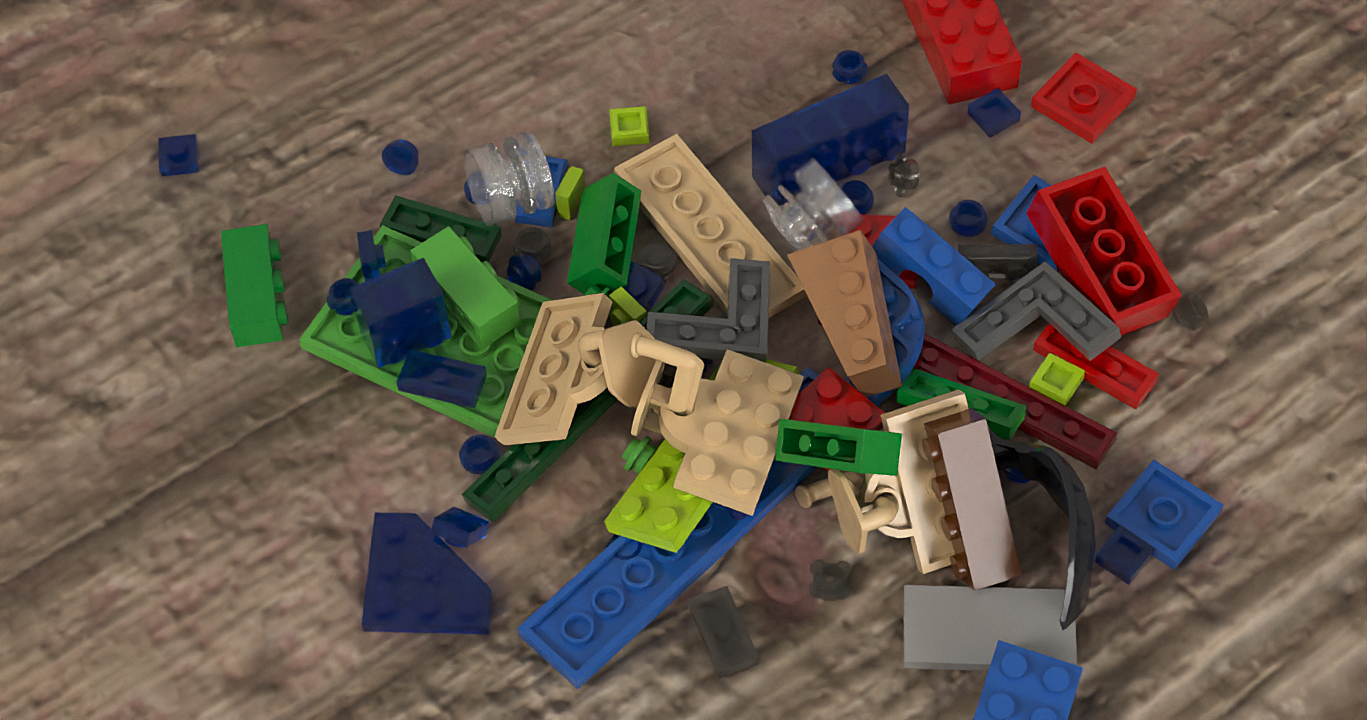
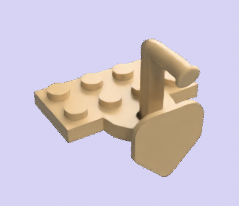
[494,293,659,445]
[631,332,804,516]
[795,389,968,574]

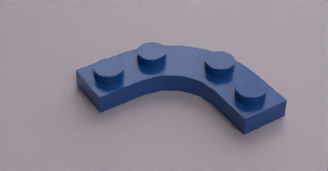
[844,258,925,406]

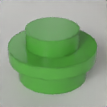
[622,435,658,474]

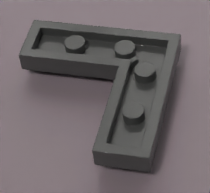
[646,258,770,363]
[951,261,1122,361]

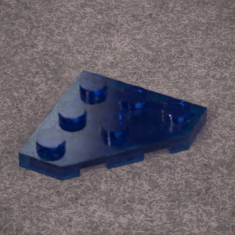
[361,512,493,634]

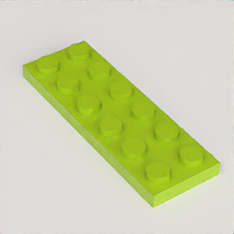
[604,359,800,553]

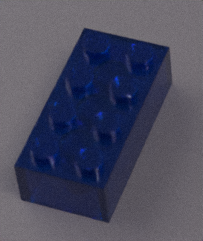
[752,73,910,209]

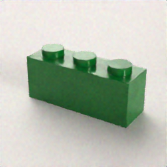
[567,172,641,294]
[221,224,288,348]
[775,419,902,476]

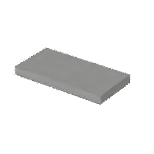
[903,585,1077,671]

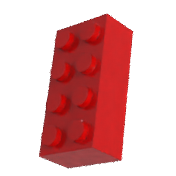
[901,0,1022,105]
[1026,166,1182,335]

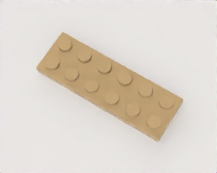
[614,134,807,318]

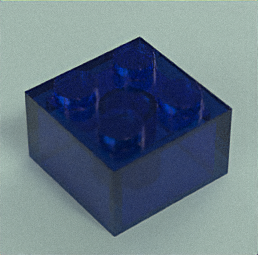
[349,258,451,368]

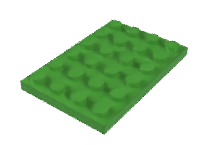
[299,226,553,438]

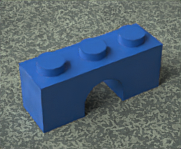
[872,206,995,326]

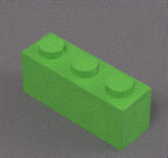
[410,226,521,349]

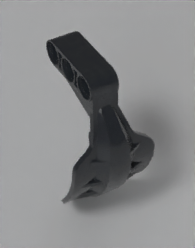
[987,425,1096,630]

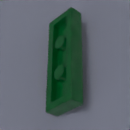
[380,195,502,263]

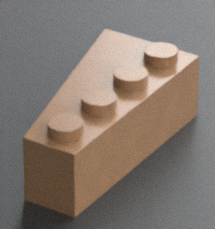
[787,230,902,397]

